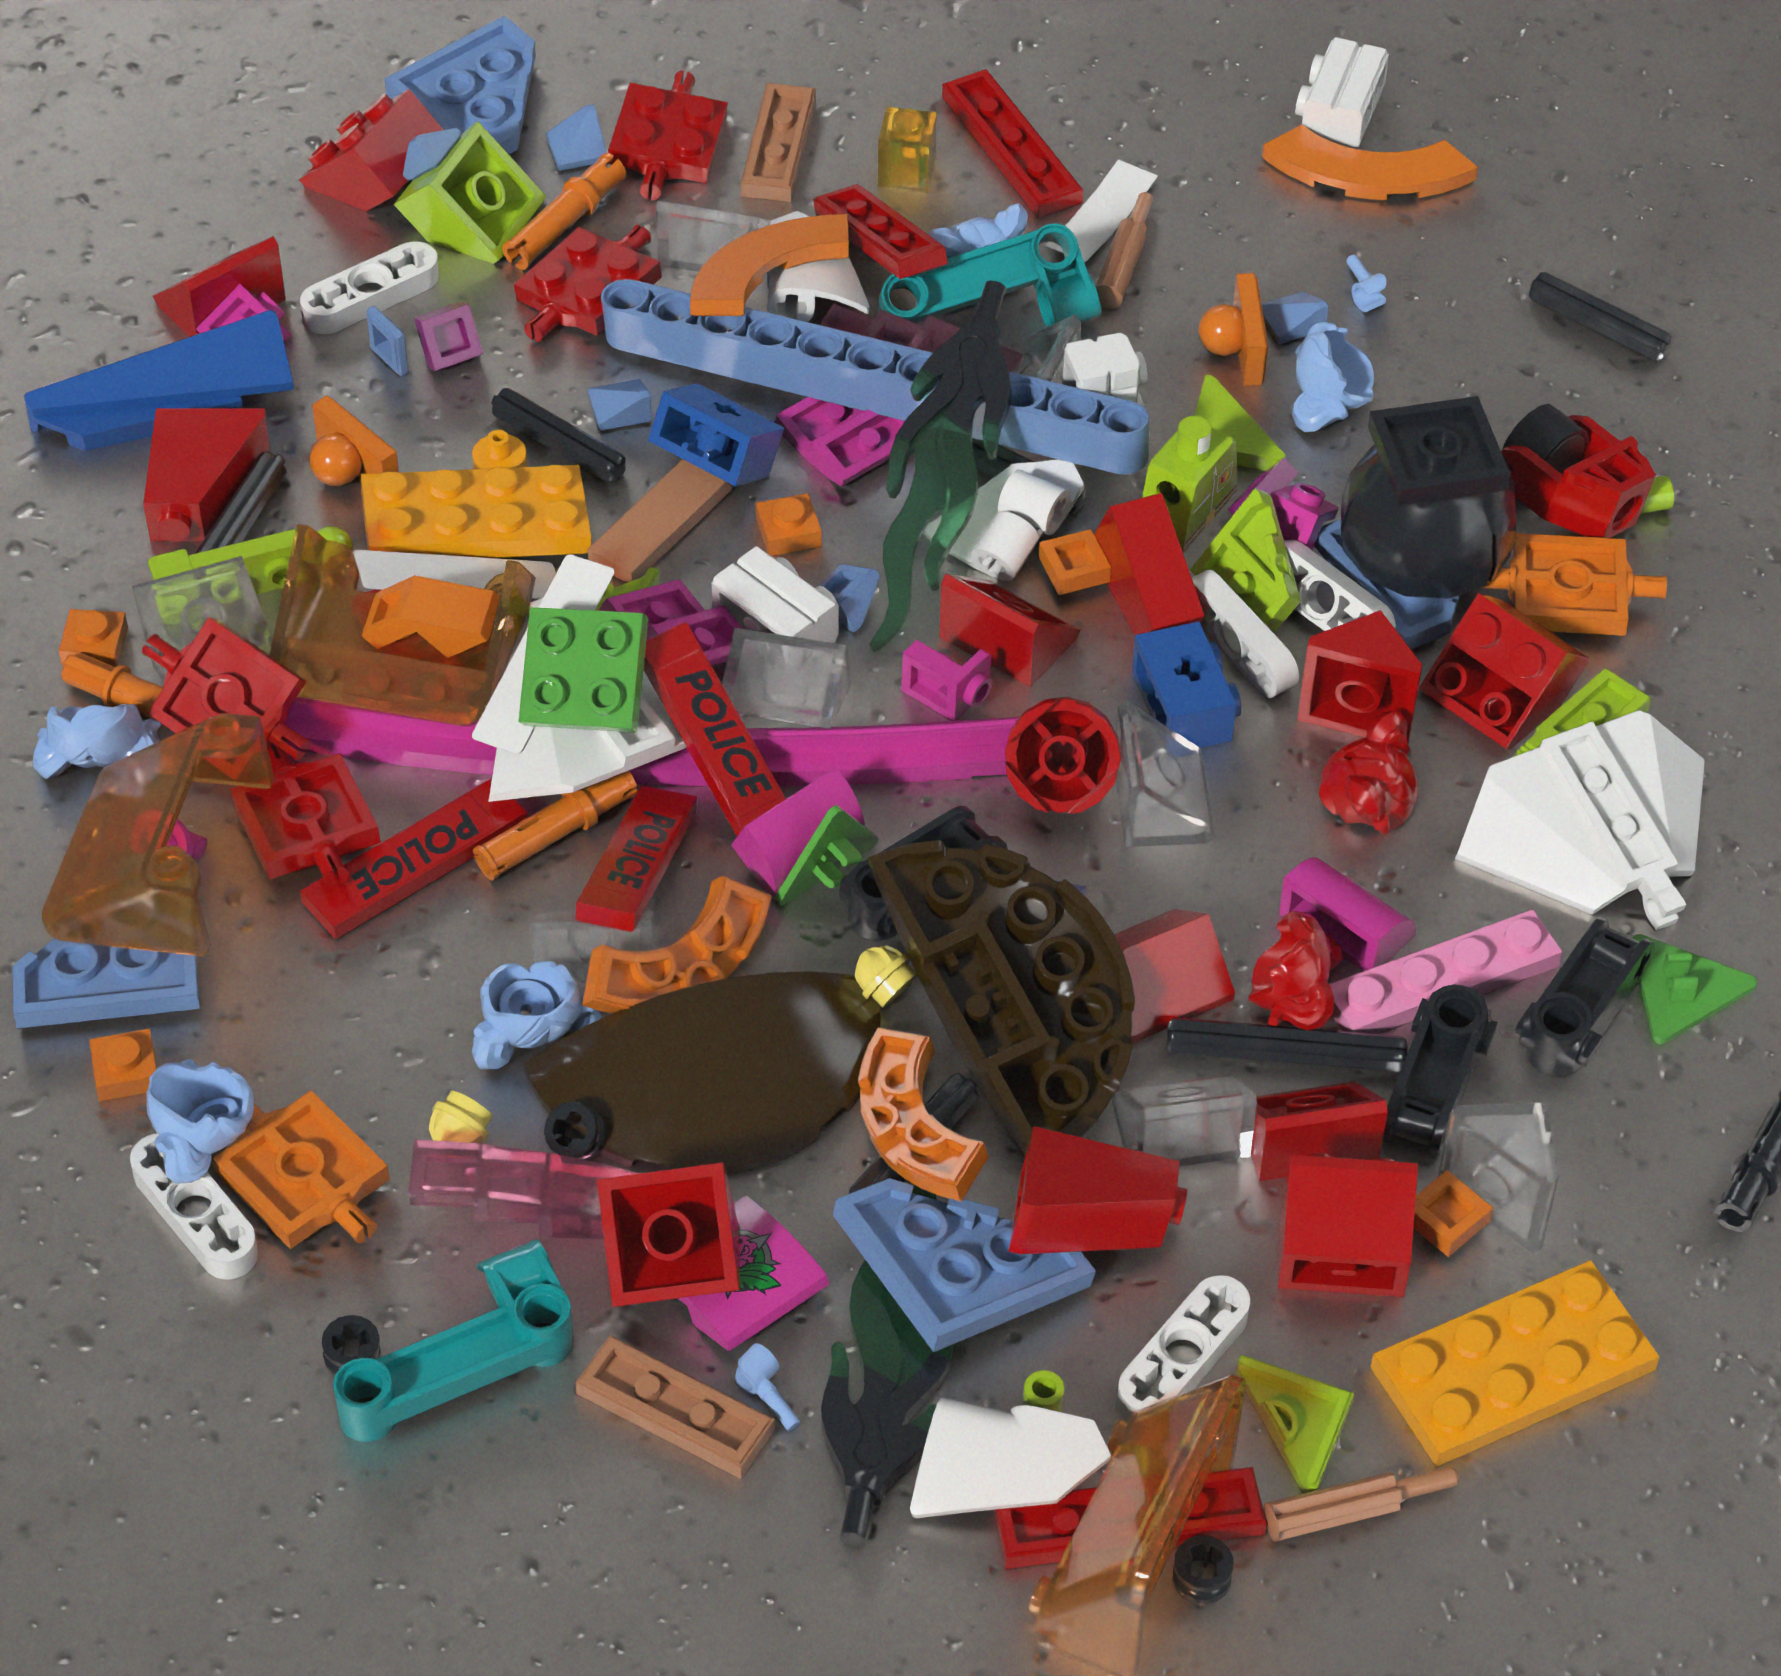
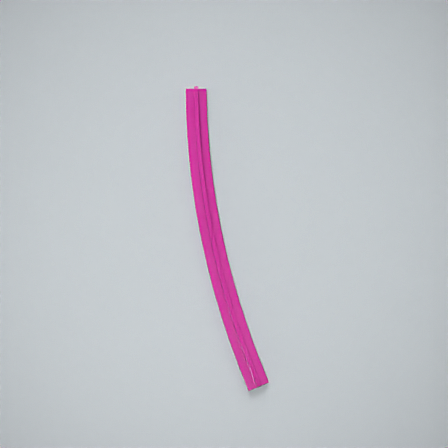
[271,691,1019,787]

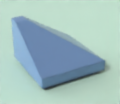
[546,104,607,171]
[403,128,462,181]
[1261,291,1329,344]
[367,306,408,376]
[587,379,652,431]
[818,564,880,632]

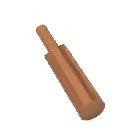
[1095,192,1153,309]
[1264,1467,1459,1542]

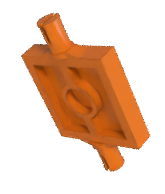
[1481,533,1667,636]
[212,1090,390,1250]

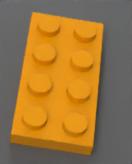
[361,465,591,558]
[1371,1260,1660,1467]

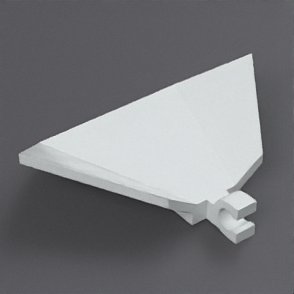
[489,598,736,802]
[1455,710,1705,931]

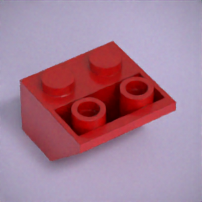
[299,89,444,211]
[1419,593,1591,750]
[1278,1153,1418,1297]

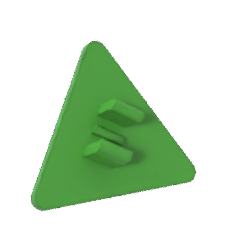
[774,805,879,906]
[1632,934,1757,1044]

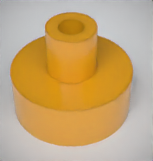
[472,430,527,469]

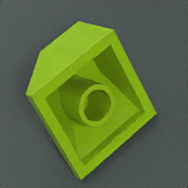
[394,121,547,264]

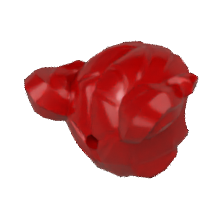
[1318,710,1419,835]
[1248,911,1344,1031]

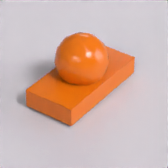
[1198,273,1268,386]
[309,395,399,487]

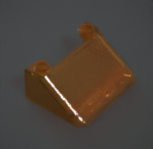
[269,524,536,727]
[42,714,274,956]
[1028,1374,1246,1676]

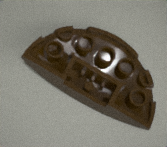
[868,840,1135,1155]
[524,971,881,1175]

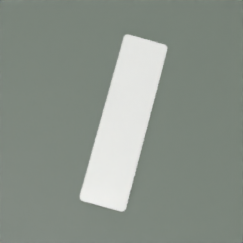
[353,550,556,599]
[472,554,615,754]

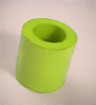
[1641,475,1674,514]
[1023,1370,1065,1412]

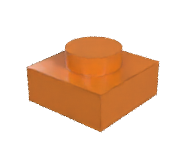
[755,493,822,556]
[1039,529,1111,595]
[59,609,128,667]
[89,1028,157,1102]
[1414,1170,1493,1257]

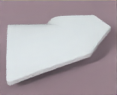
[767,211,870,322]
[924,459,1084,581]
[910,1397,1112,1519]

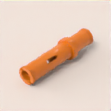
[502,153,626,270]
[473,771,638,881]

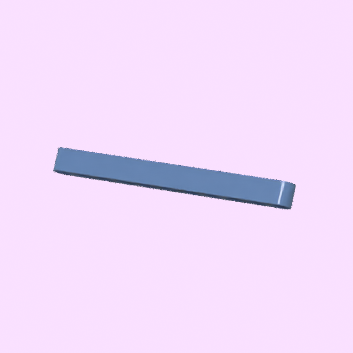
[601,279,1149,475]

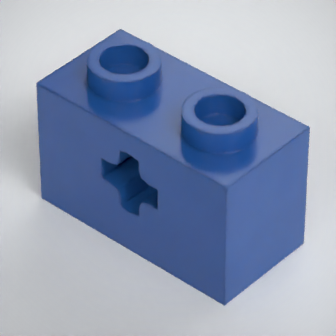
[648,383,784,486]
[1132,622,1242,755]

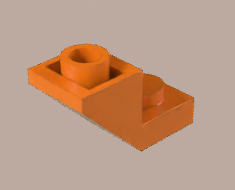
[361,575,501,658]

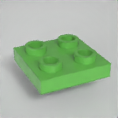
[518,607,648,733]

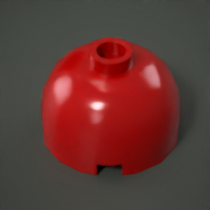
[1005,696,1121,814]

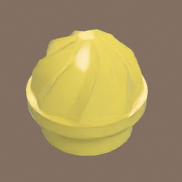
[855,945,918,1008]
[429,1090,493,1154]

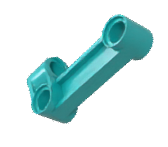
[877,223,1101,332]
[333,1239,574,1442]

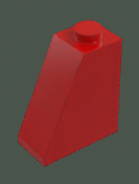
[143,408,271,542]
[1094,493,1205,636]
[1008,1126,1187,1254]

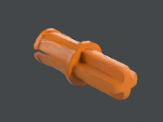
[61,652,163,719]

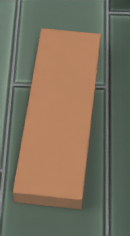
[741,83,816,202]
[588,459,732,583]
[575,1335,775,1479]

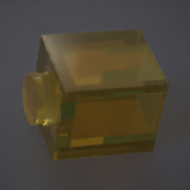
[878,106,937,193]

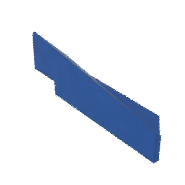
[24,310,294,451]

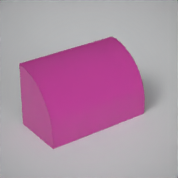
[731,767,865,901]
[1279,857,1416,971]

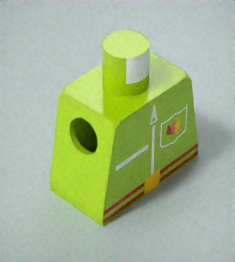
[1142,416,1237,553]

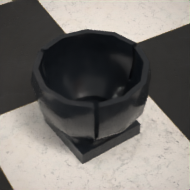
[1341,396,1517,599]

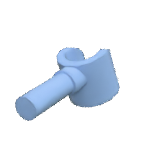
[1346,254,1386,312]
[735,1343,801,1432]

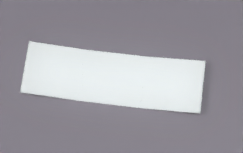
[1045,160,1158,262]

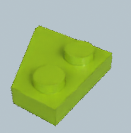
[1190,488,1301,633]

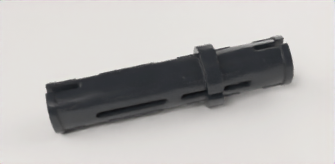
[1713,1090,1781,1232]

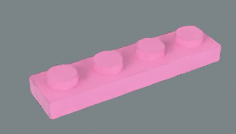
[1329,909,1563,1034]

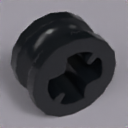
[544,1102,607,1162]
[322,1315,381,1375]
[1172,1535,1234,1604]

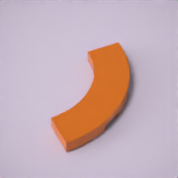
[1262,124,1478,200]
[690,214,849,316]
[582,876,772,1013]
[858,1027,989,1202]

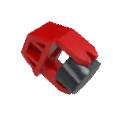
[1501,404,1656,538]

